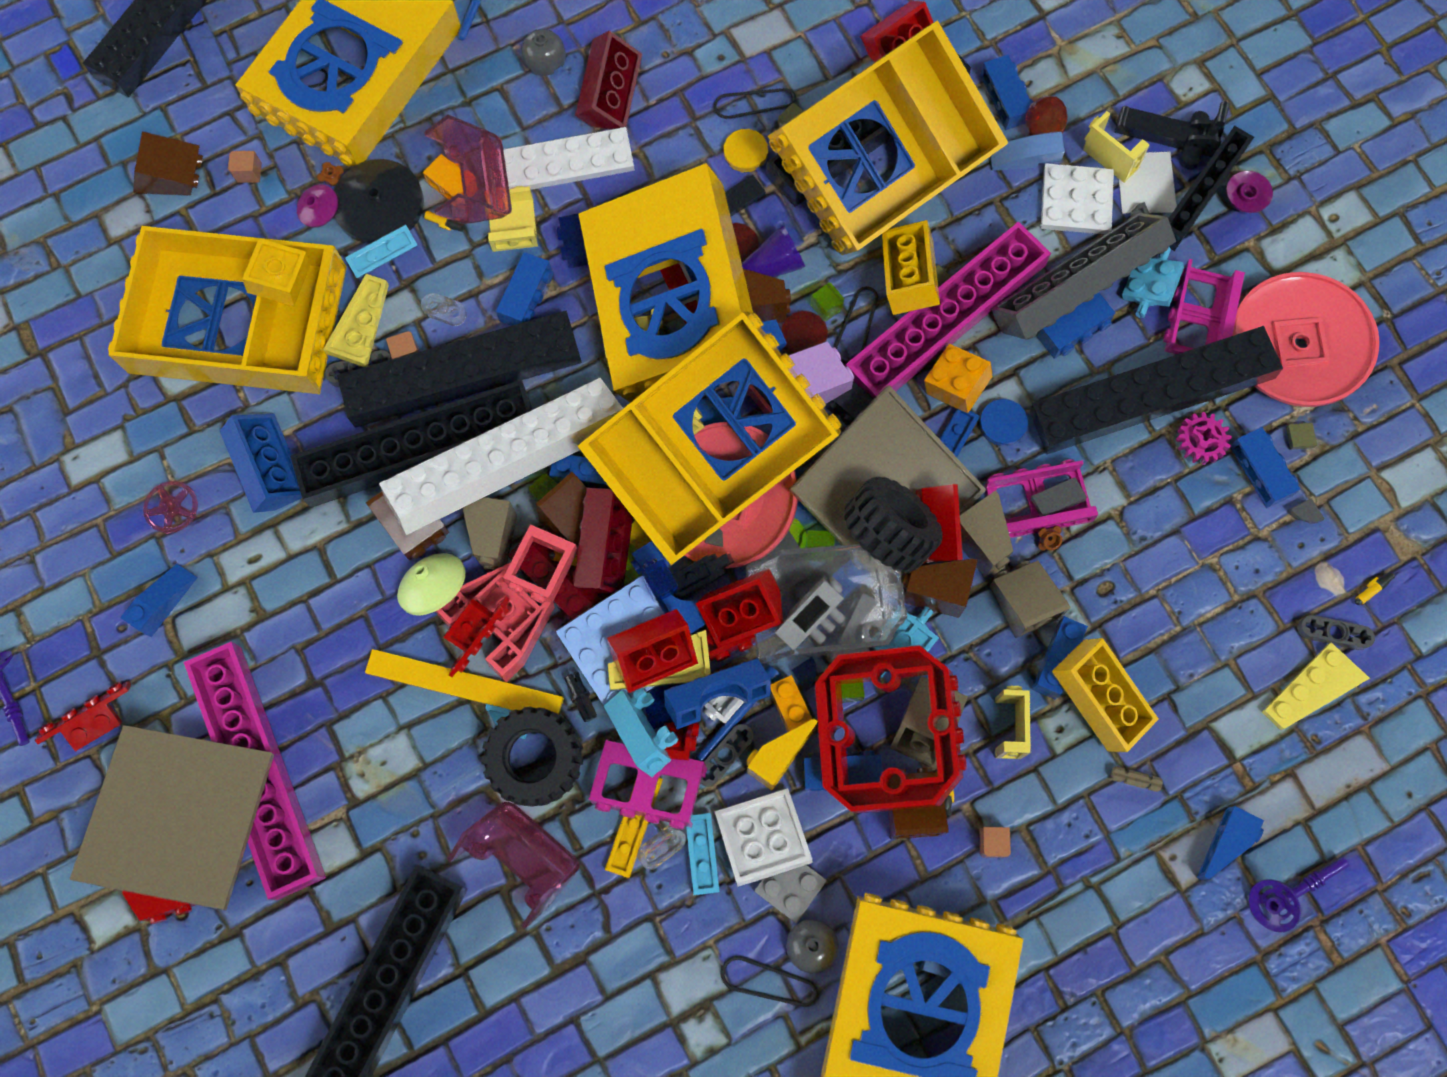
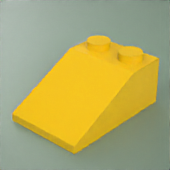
[746,719,818,791]

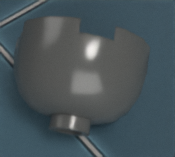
[522,29,566,76]
[786,919,839,974]

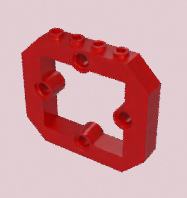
[815,645,967,813]

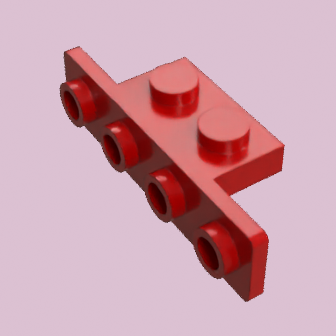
[443,596,510,678]
[34,681,131,752]

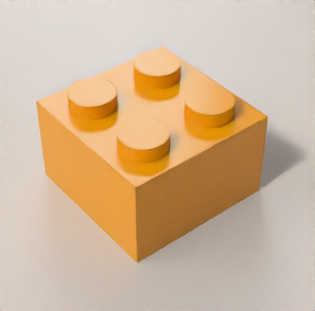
[924,344,993,413]

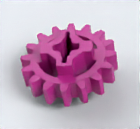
[1176,412,1232,465]

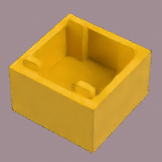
[242,238,310,306]

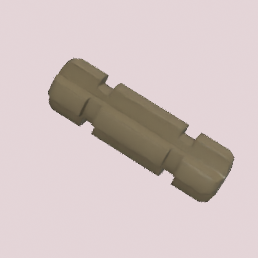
[1110,766,1163,792]

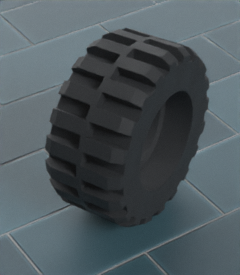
[844,476,943,572]
[481,707,584,807]

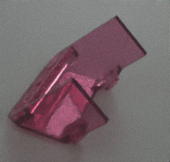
[424,114,512,224]
[447,802,580,929]

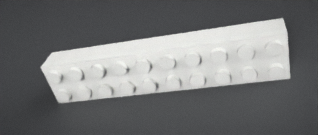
[379,378,623,535]

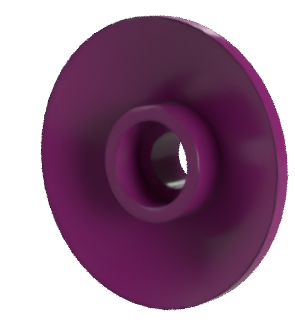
[1226,171,1273,213]
[297,184,338,228]

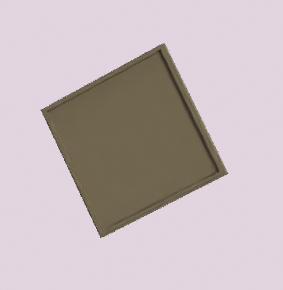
[788,385,986,594]
[69,725,274,911]

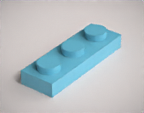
[345,225,418,279]
[686,813,720,895]

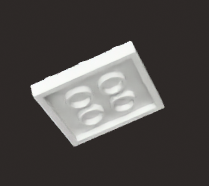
[1041,163,1114,235]
[715,788,813,887]

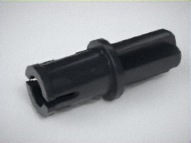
[564,672,597,722]

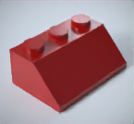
[860,1,934,62]
[914,484,963,563]
[696,569,783,648]
[607,609,698,693]
[122,891,204,925]

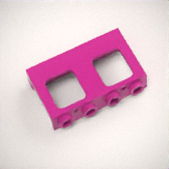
[1163,259,1245,354]
[984,459,1098,538]
[589,740,707,830]

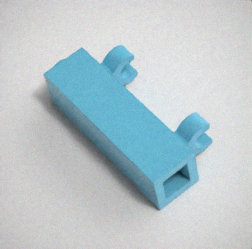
[604,687,678,777]

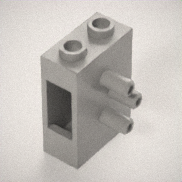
[775,575,845,650]

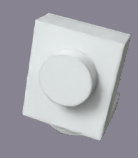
[703,696,744,723]

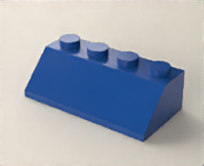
[220,413,302,513]

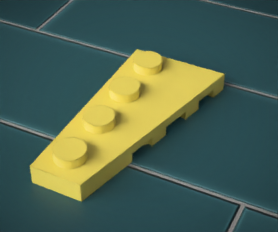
[323,274,389,367]
[607,630,711,690]
[1262,642,1370,730]

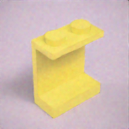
[1083,111,1149,183]
[484,186,538,252]
[995,686,1031,759]

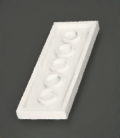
[494,127,635,190]

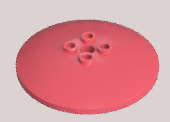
[1232,272,1379,407]
[684,422,798,569]

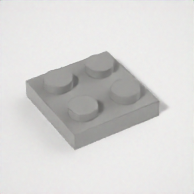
[754,865,827,923]

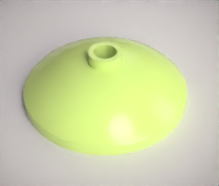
[397,553,466,615]

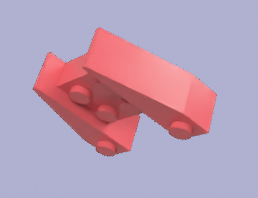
[435,562,555,683]

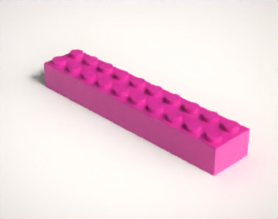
[845,221,1051,398]
[184,642,326,900]

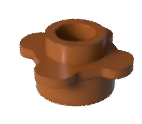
[317,162,344,186]
[1038,525,1062,550]

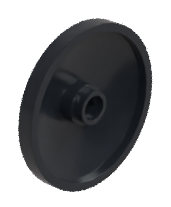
[334,159,424,244]

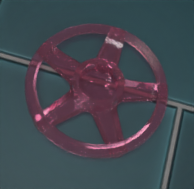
[143,481,198,534]

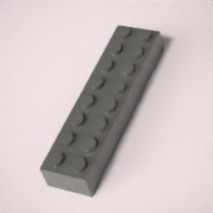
[991,213,1176,340]

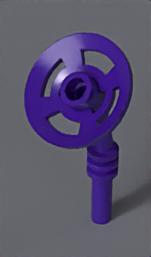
[0,651,30,746]
[1249,857,1350,932]

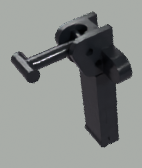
[1114,101,1230,170]

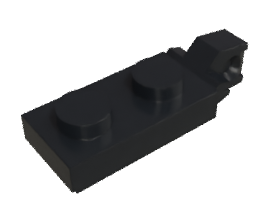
[666,553,734,599]

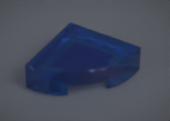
[791,657,817,692]

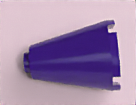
[742,226,806,277]

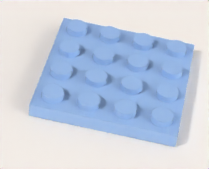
[556,576,664,705]

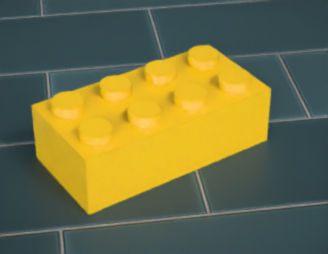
[882,220,940,315]
[1052,638,1158,752]

